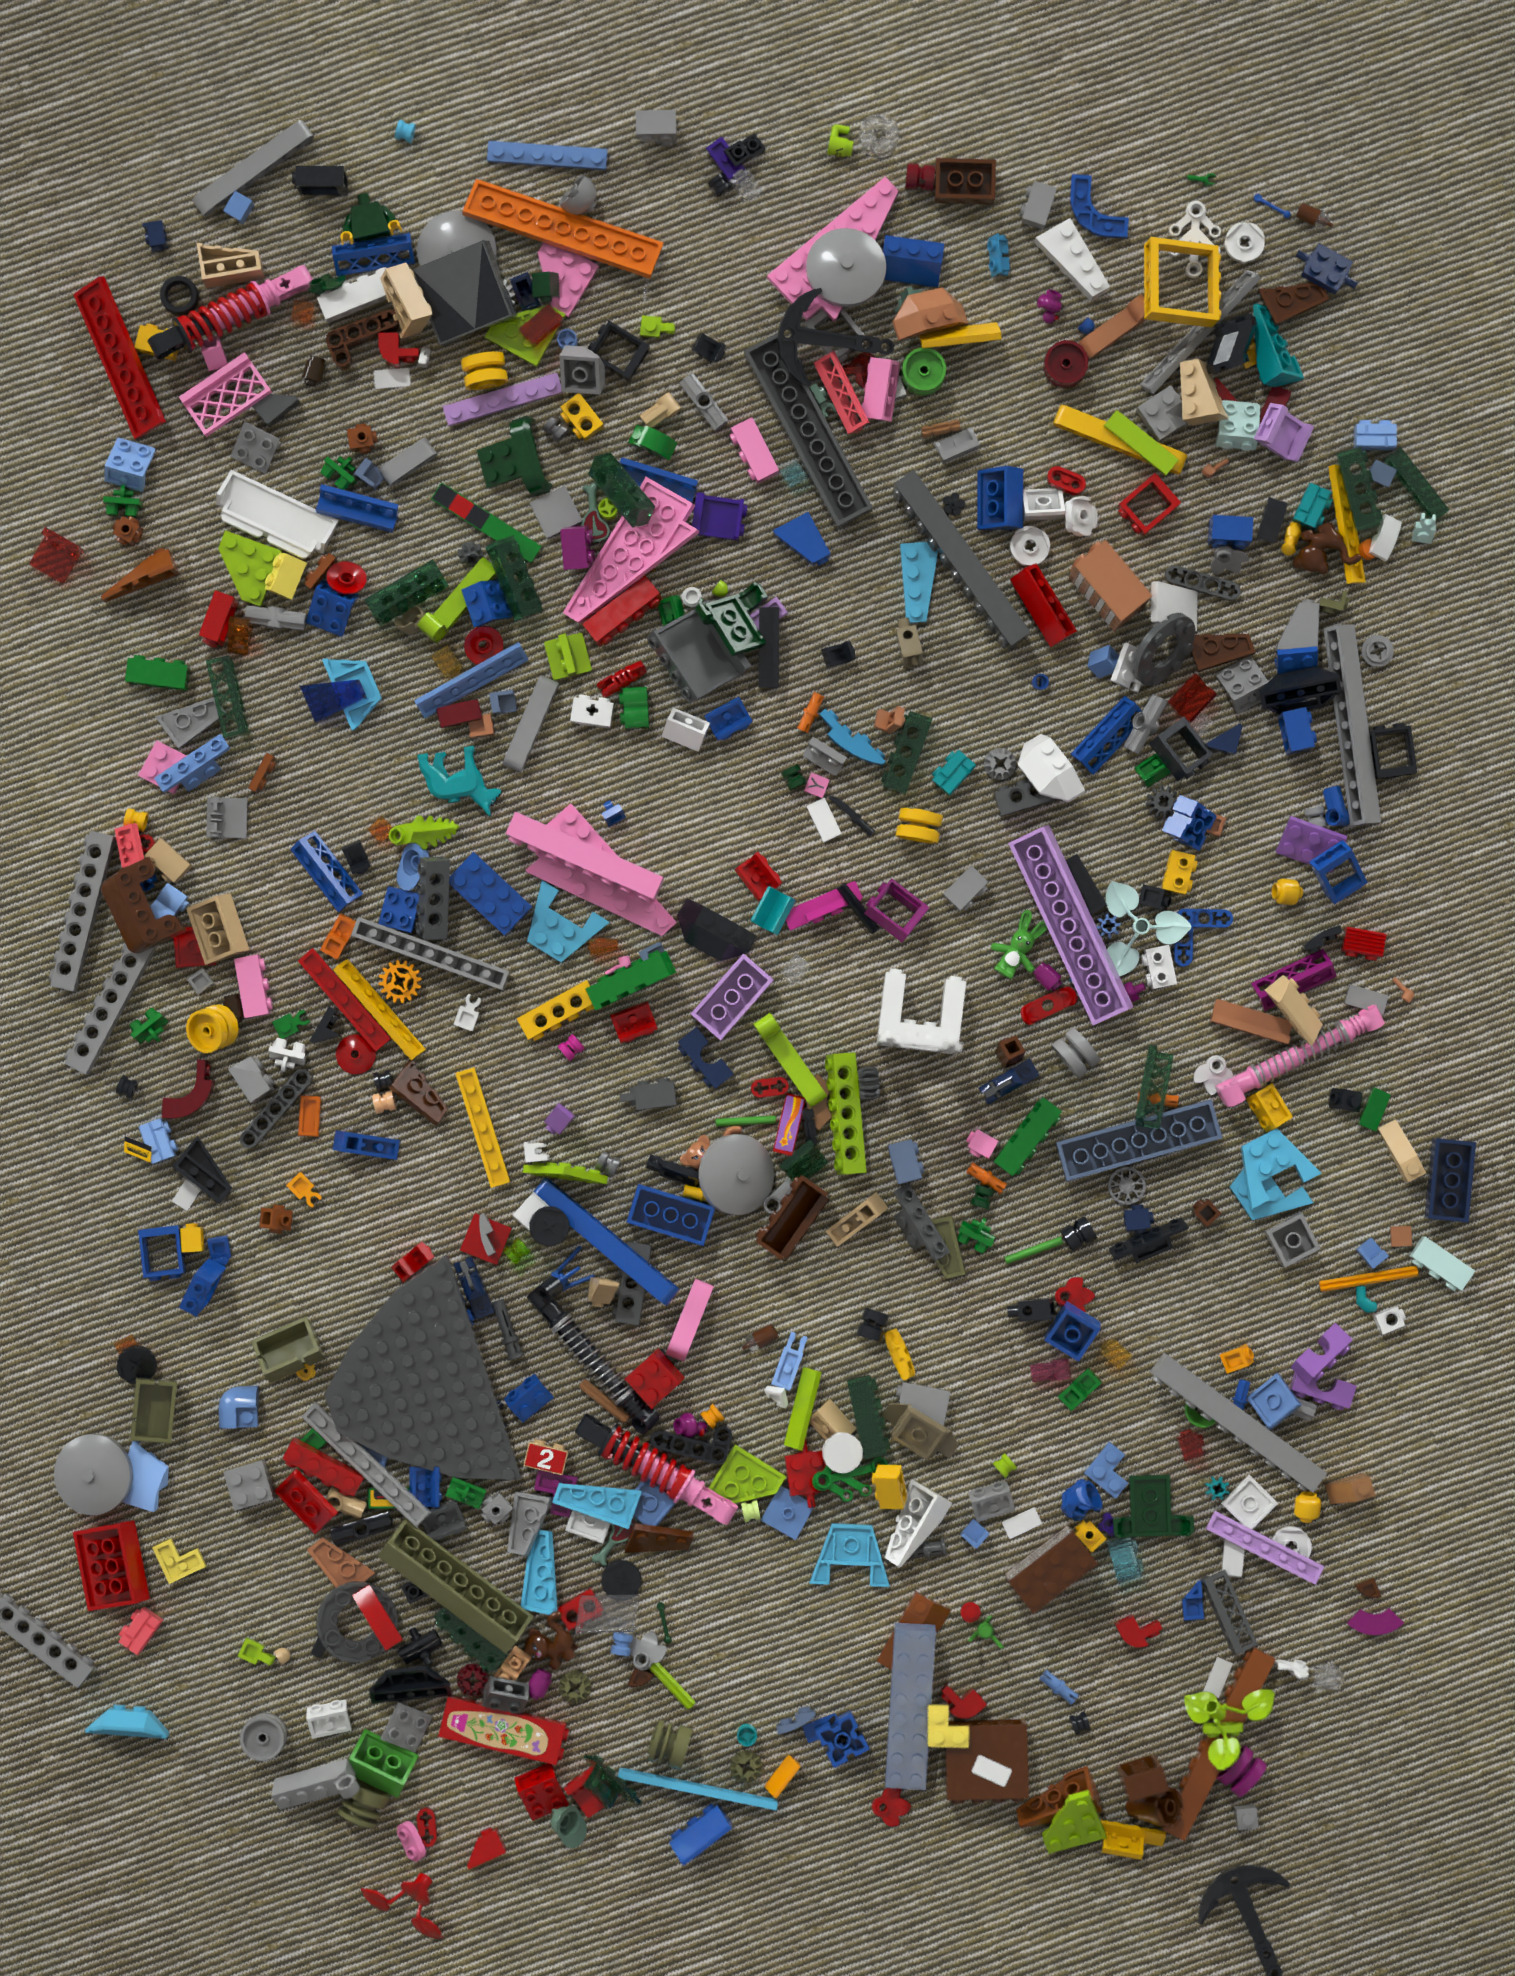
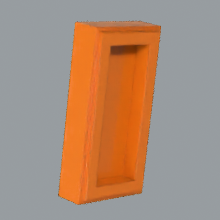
[298,1096,321,1137]

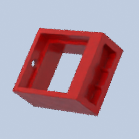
[1117,473,1181,537]
[199,590,239,648]

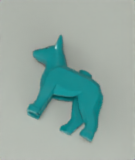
[417,746,502,817]

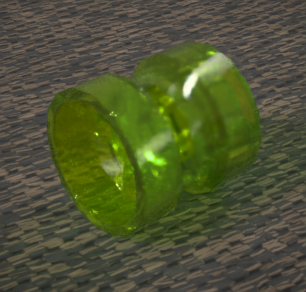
[503,1237,531,1265]

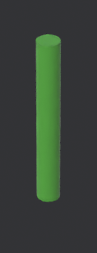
[716,1115,776,1127]
[1004,1236,1063,1264]

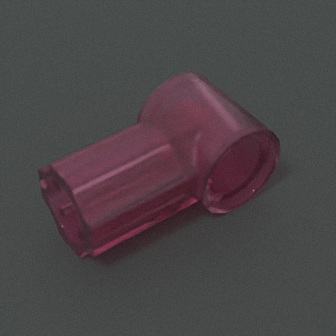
[1030,1358,1072,1382]

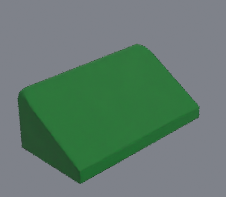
[658,595,685,626]
[1134,753,1171,788]
[1357,1087,1391,1132]

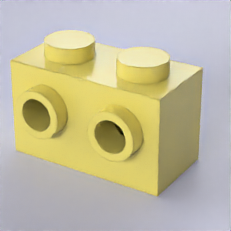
[265,553,307,600]

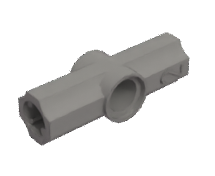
[679,373,729,431]
[244,606,307,631]
[1124,693,1168,754]

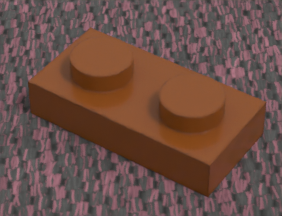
[305,553,338,591]
[248,753,277,794]

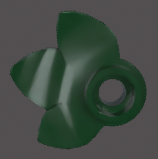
[308,273,346,295]

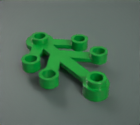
[812,1457,888,1503]

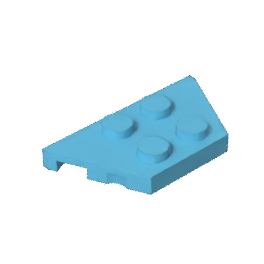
[322,659,382,731]

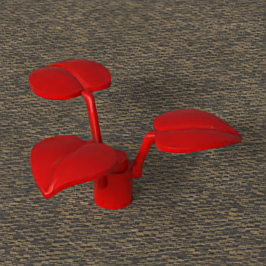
[360,1873,444,1939]

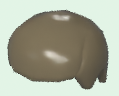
[394,606,425,635]

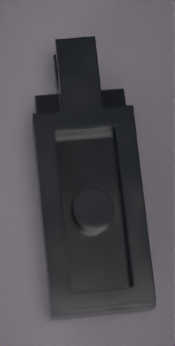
[646,1154,699,1187]

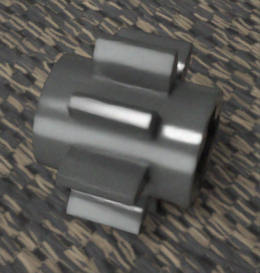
[458,541,483,566]

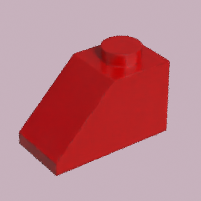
[467,1827,507,1870]

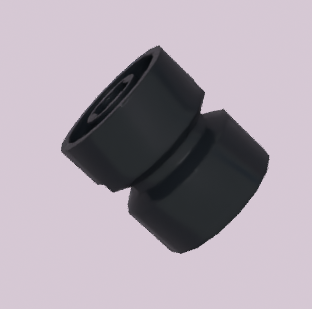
[1060,1216,1097,1252]
[856,1307,890,1342]

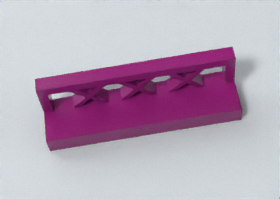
[1251,949,1337,1011]

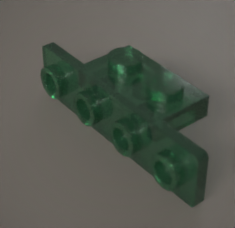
[583,1754,642,1809]

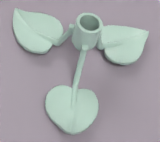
[1106,881,1191,976]

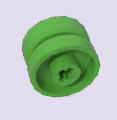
[902,347,946,396]

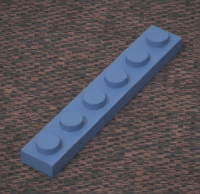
[487,141,607,171]
[414,642,529,719]

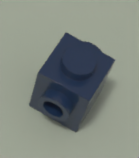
[1123,1204,1154,1234]

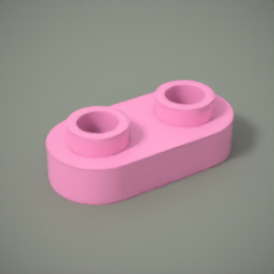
[397,1821,426,1862]

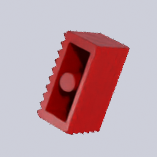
[1341,927,1387,961]

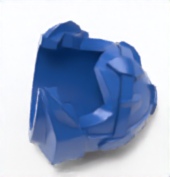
[1061,1479,1103,1521]

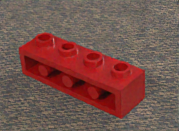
[1010,563,1077,647]
[582,575,662,648]
[282,1437,364,1496]

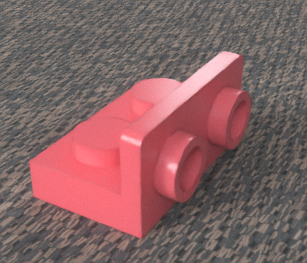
[114,823,144,868]

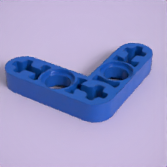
[1174,909,1233,967]

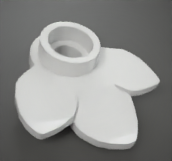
[1194,1055,1233,1095]
[1274,1659,1309,1679]

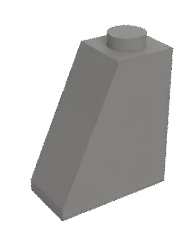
[1275,599,1319,652]
[896,1381,950,1426]

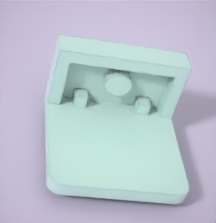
[1216,400,1260,451]

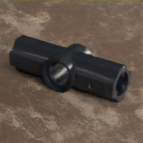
[330,1511,393,1545]

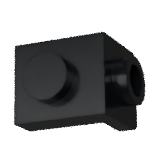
[691,333,726,362]
[821,640,856,669]
[341,840,371,874]
[1329,1088,1363,1112]

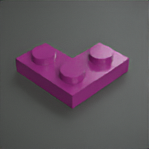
[534,1470,578,1517]

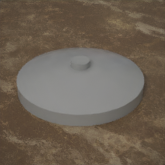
[417,211,497,266]
[806,228,886,307]
[699,1134,774,1215]
[54,1434,133,1515]

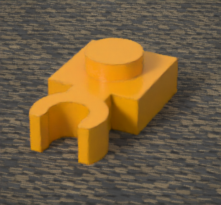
[286,1172,322,1207]

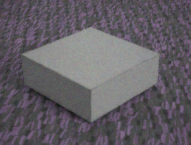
[187,967,215,995]

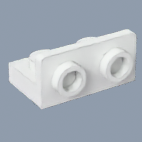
[306,1700,352,1739]

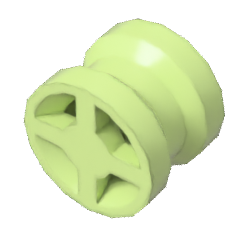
[741,1500,761,1522]

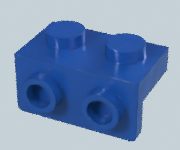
[1275,646,1318,674]
[704,696,753,741]
[504,1374,554,1423]
[409,1466,442,1508]

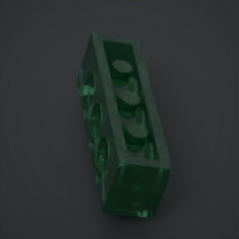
[1336,447,1383,532]
[588,452,656,528]
[485,536,543,621]
[364,559,449,626]
[881,711,932,796]

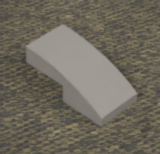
[479,1213,496,1256]

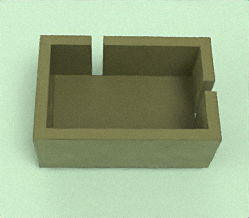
[251,1316,326,1383]
[130,1378,177,1443]

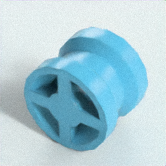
[395,119,416,143]

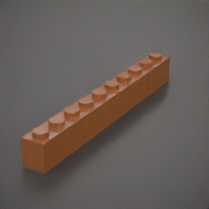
[1161,1647,1276,1841]

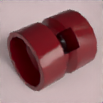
[905,163,935,192]

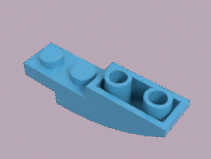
[819,709,886,766]

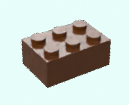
[934,158,996,205]

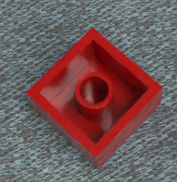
[625,1348,685,1409]

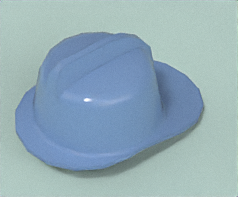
[397,843,429,891]

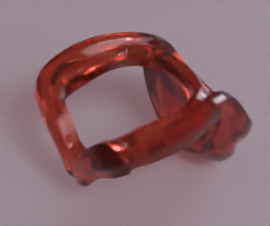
[842,352,876,388]

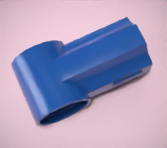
[1323,786,1350,827]

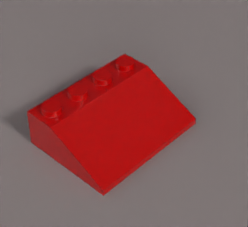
[73,1520,150,1611]

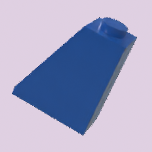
[773,512,831,566]

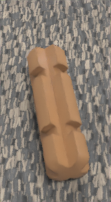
[921,419,960,438]

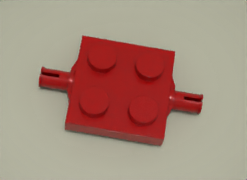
[784,1439,829,1508]

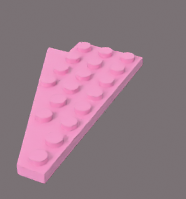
[767,177,899,322]
[563,477,700,624]
[525,804,677,936]

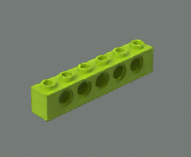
[825,1052,867,1175]

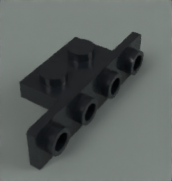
[1109,1218,1188,1264]

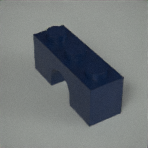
[677,1027,734,1089]

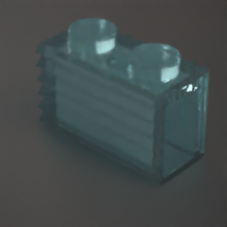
[1106,1537,1144,1583]

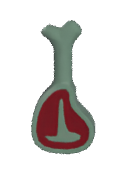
[581,482,610,543]
[592,1516,639,1566]

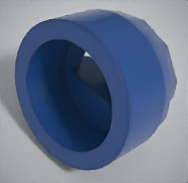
[1077,317,1095,334]
[1032,674,1049,690]

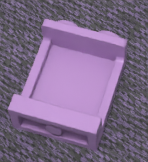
[1254,403,1314,462]

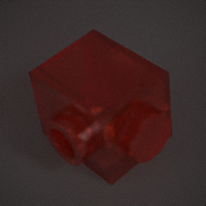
[1176,1428,1205,1461]

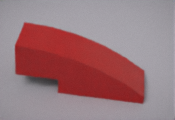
[352,1585,403,1651]

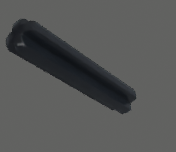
[837,883,879,934]

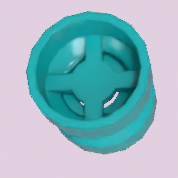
[737,1724,757,1747]

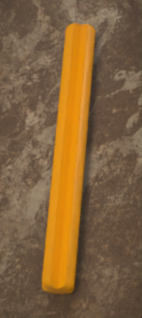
[1319,1266,1418,1292]

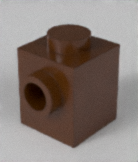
[995,1035,1026,1069]
[1191,1199,1222,1227]

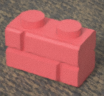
[118,1607,164,1655]

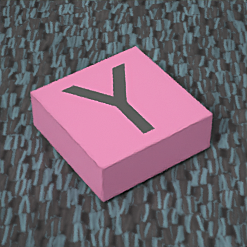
[804,772,830,799]

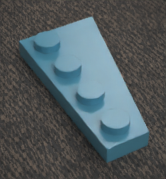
[900,542,938,623]
[552,1483,642,1529]
[521,1529,558,1615]

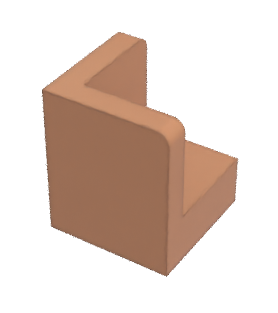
[468,714,495,739]

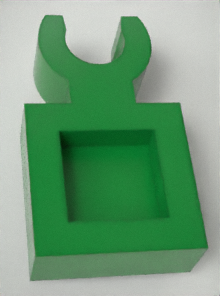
[272,1010,311,1039]

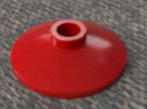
[327,561,367,595]
[464,626,504,664]
[336,1034,376,1074]

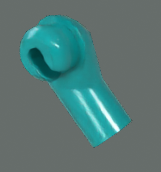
[1356,1286,1377,1313]

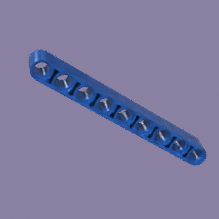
[532,1177,680,1306]

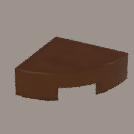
[1355,1577,1382,1598]
[628,1667,654,1687]

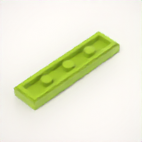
[1104,410,1179,476]
[784,1367,822,1450]

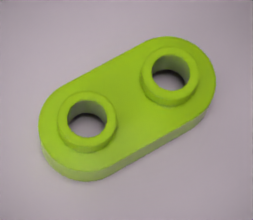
[1203,1722,1244,1737]

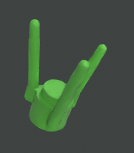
[969,1615,1004,1649]

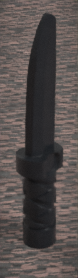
[829,796,875,836]

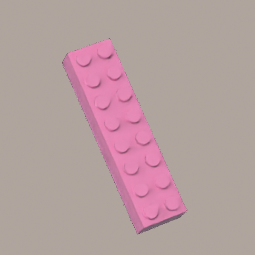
[505,812,664,903]

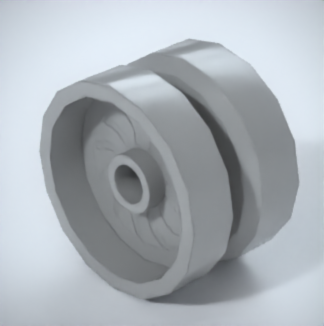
[1051,1027,1101,1079]
[240,1713,287,1761]

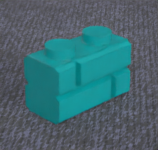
[1292,483,1333,530]
[931,750,976,797]

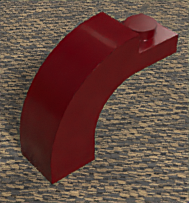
[161,1059,215,1119]

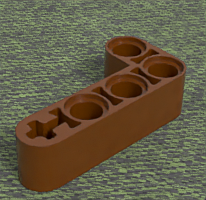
[326,309,400,370]

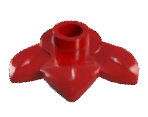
[1055,1277,1095,1313]
[872,1788,911,1827]

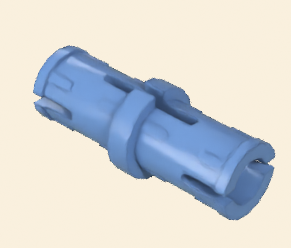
[1039,1670,1079,1705]

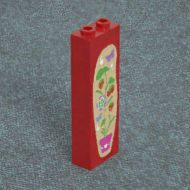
[438,1695,569,1765]

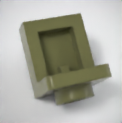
[1318,591,1349,614]

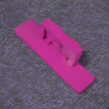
[785,881,863,930]

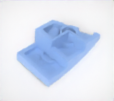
[122,1440,169,1512]

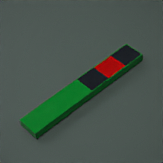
[431,482,542,564]

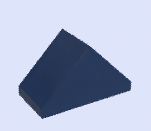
[509,272,541,312]
[1206,723,1243,756]

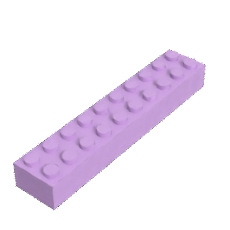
[1008,825,1133,1025]

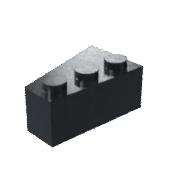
[172,1135,233,1206]

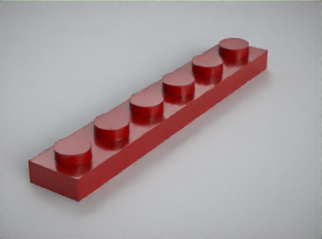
[298,948,391,1052]

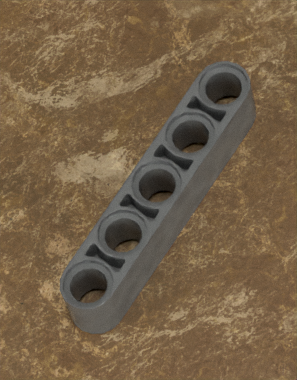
[240,1069,313,1148]

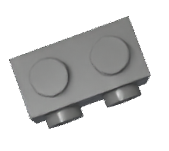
[1019,181,1057,230]
[943,865,988,912]

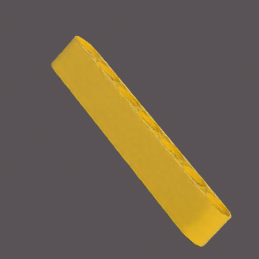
[1053,405,1188,475]

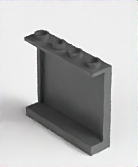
[646,600,751,704]

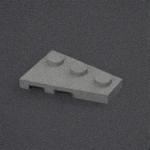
[155,697,227,749]
[507,1492,553,1555]

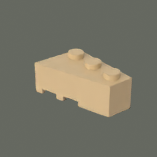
[197,243,265,289]
[380,263,432,339]
[1180,359,1229,426]

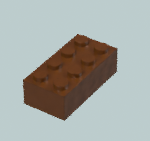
[1116,1754,1169,1804]

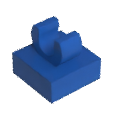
[601,800,626,827]

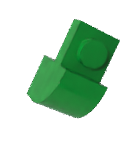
[628,425,678,460]

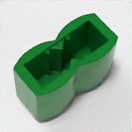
[619,687,649,730]

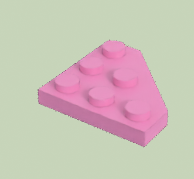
[538,243,599,318]

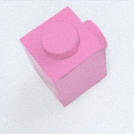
[201,336,228,371]
[966,1129,998,1159]

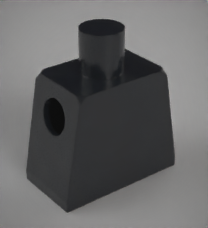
[1007,1297,1055,1322]

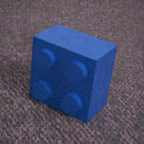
[1208,515,1253,550]
[1278,707,1317,755]
[1045,1301,1101,1362]

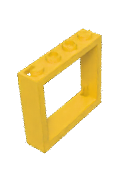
[1144,237,1221,328]

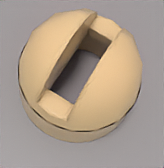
[274,1648,290,1665]

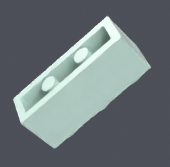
[1409,1236,1475,1292]

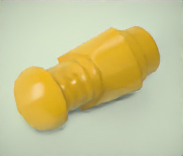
[1281,522,1302,556]

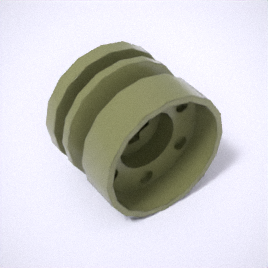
[648,1719,693,1770]
[338,1779,390,1829]

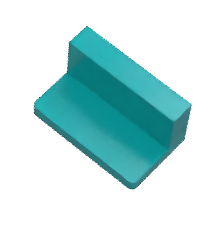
[751,886,796,935]

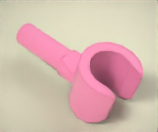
[605,956,631,975]

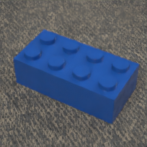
[449,852,533,936]
[626,1184,715,1246]

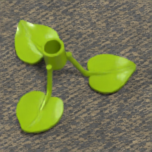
[1184,1689,1275,1770]

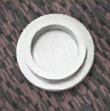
[682,587,702,607]

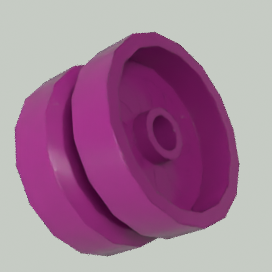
[1217,1745,1267,1798]

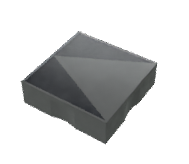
[412,240,518,346]

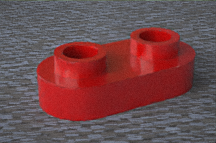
[1047,466,1086,495]

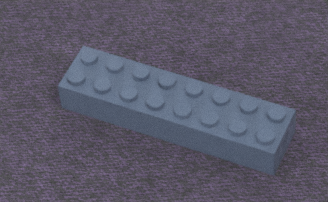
[1055,1099,1222,1181]
[885,1623,936,1790]

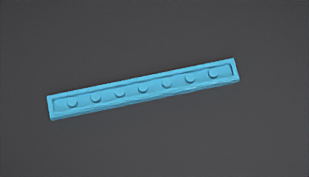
[618,1767,778,1810]

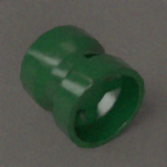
[781,764,807,791]
[970,1185,995,1210]

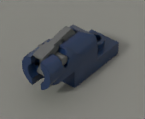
[978,1058,1040,1105]
[453,1257,495,1319]

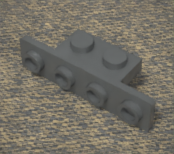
[894,1184,950,1261]

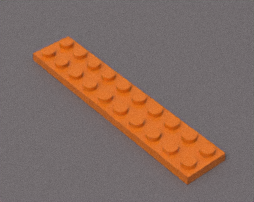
[462,179,663,279]

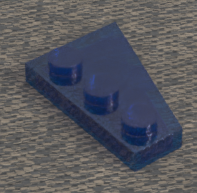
[300,679,367,722]

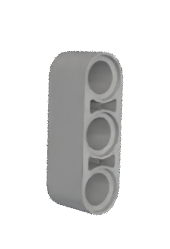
[379,437,437,486]

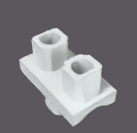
[268,1038,306,1073]

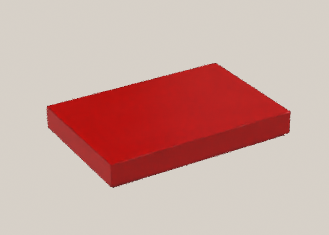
[274,1468,338,1535]

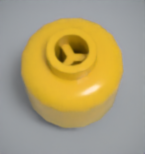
[1271,878,1303,905]
[1294,1491,1321,1523]

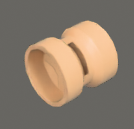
[372,1090,397,1114]

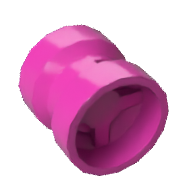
[557,1034,585,1061]

